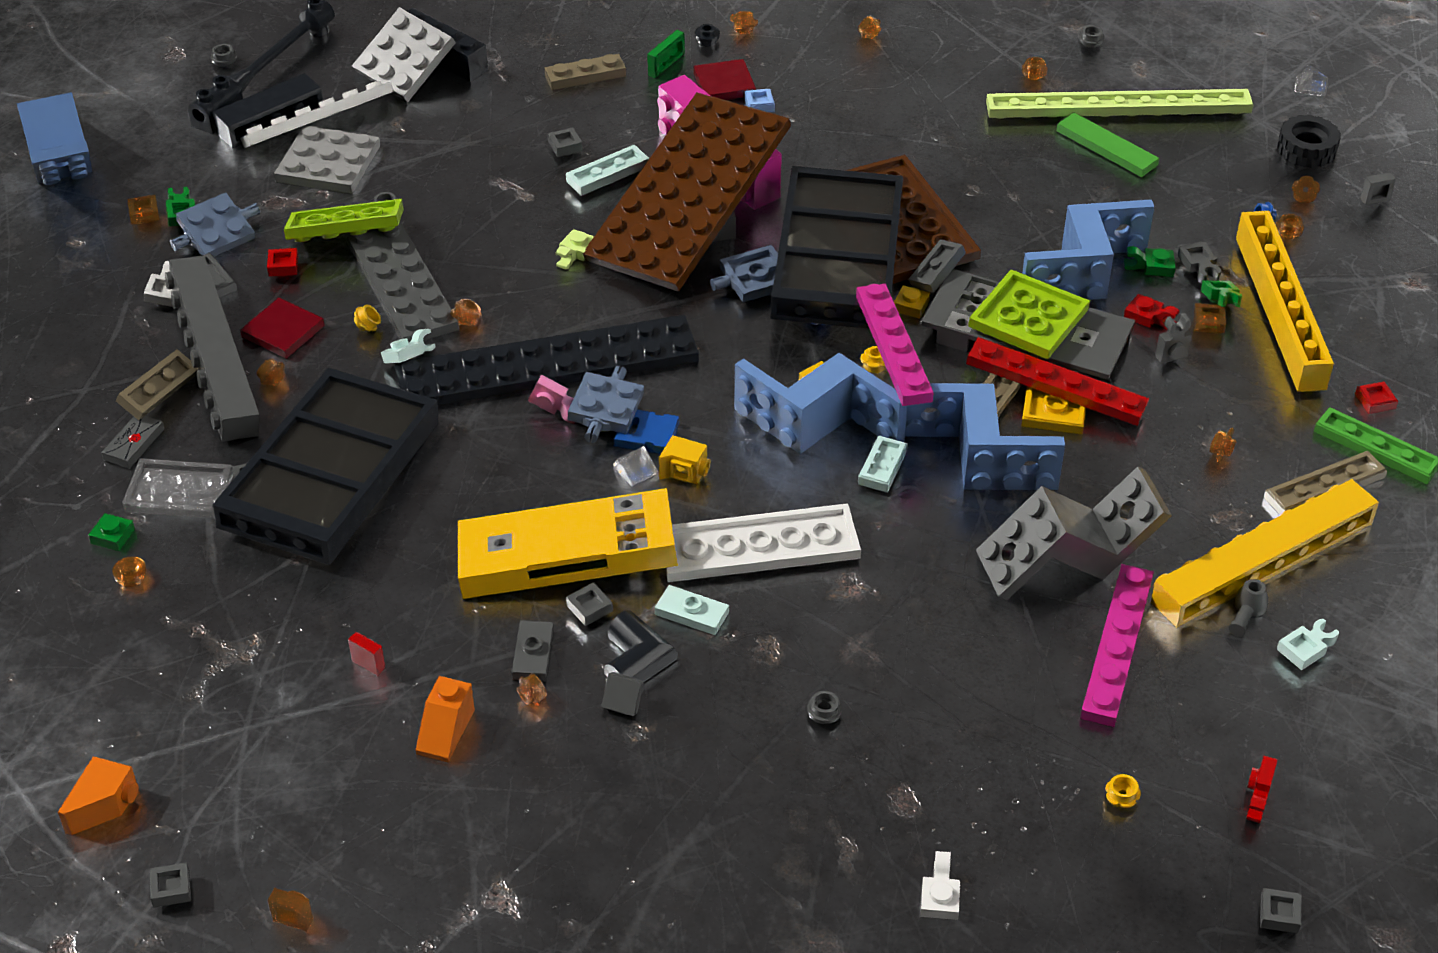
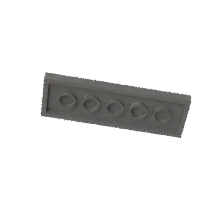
[347,221,459,342]

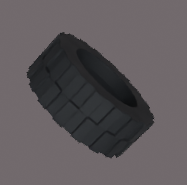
[1277,115,1341,168]

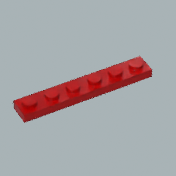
[966,337,1149,426]

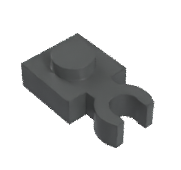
[1177,242,1221,284]
[1155,313,1192,364]

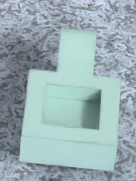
[381,329,436,363]

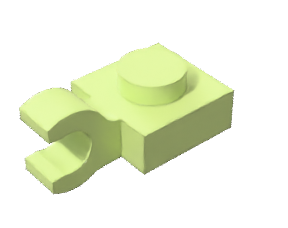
[556,229,594,270]

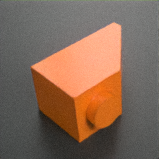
[415,676,475,763]
[58,756,139,835]

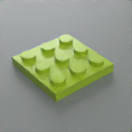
[968,269,1090,359]

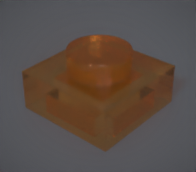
[127,195,160,224]
[1194,303,1226,333]
[268,888,313,932]

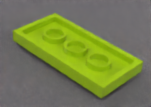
[284,199,404,242]

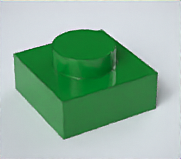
[88,513,135,551]

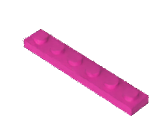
[856,284,934,406]
[1080,564,1154,727]

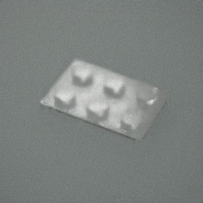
[122,458,233,518]

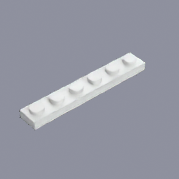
[240,80,394,148]

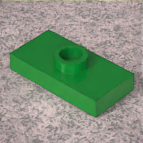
[647,30,685,78]

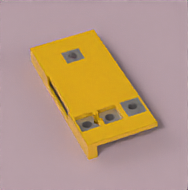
[458,488,678,599]

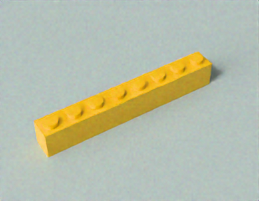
[1236,211,1334,392]
[1151,479,1379,628]

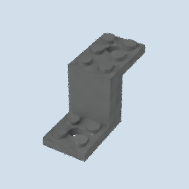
[976,466,1172,600]

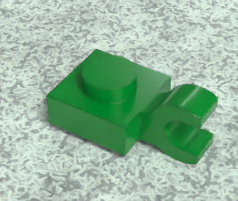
[1124,246,1176,277]

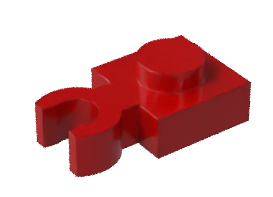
[1246,755,1278,823]

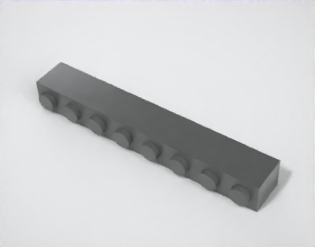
[165,256,259,442]

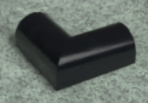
[604,610,678,682]

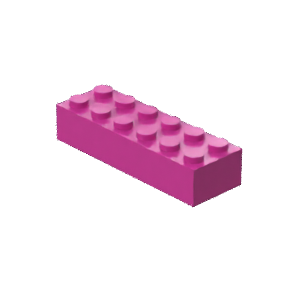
[657,75,782,210]

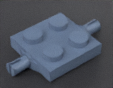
[170,192,260,257]
[710,245,804,302]
[568,366,644,443]

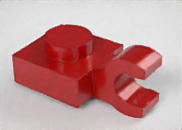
[1124,294,1179,330]

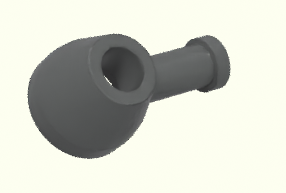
[1229,579,1268,636]

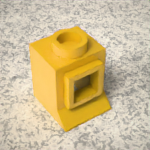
[659,435,711,484]

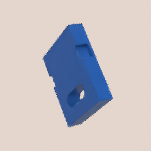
[614,410,679,454]

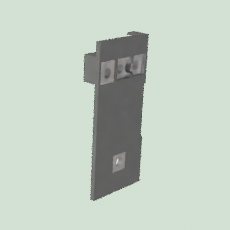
[921,269,1135,379]

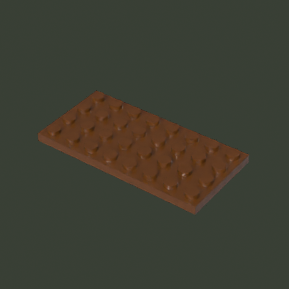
[582,92,791,291]

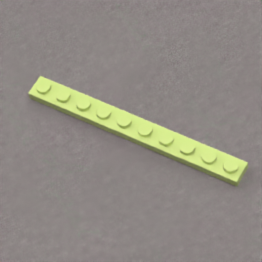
[986,89,1253,119]

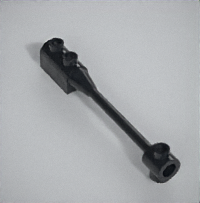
[188,0,335,134]

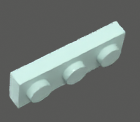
[566,145,649,196]

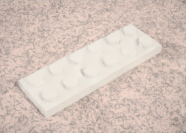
[665,503,861,582]

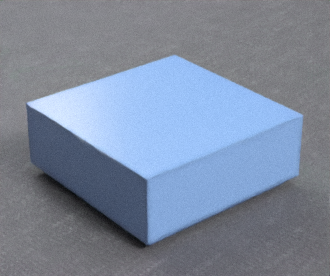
[745,89,775,112]

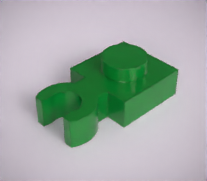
[166,187,195,226]
[1201,280,1242,307]

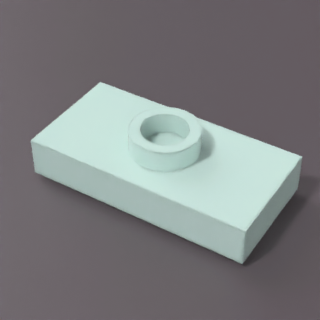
[858,436,908,493]
[655,585,729,635]

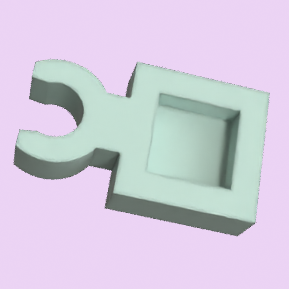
[1277,619,1339,670]

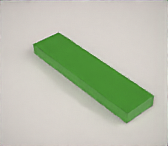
[1057,112,1159,177]
[1313,407,1438,485]

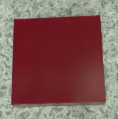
[693,59,756,100]
[240,297,325,359]

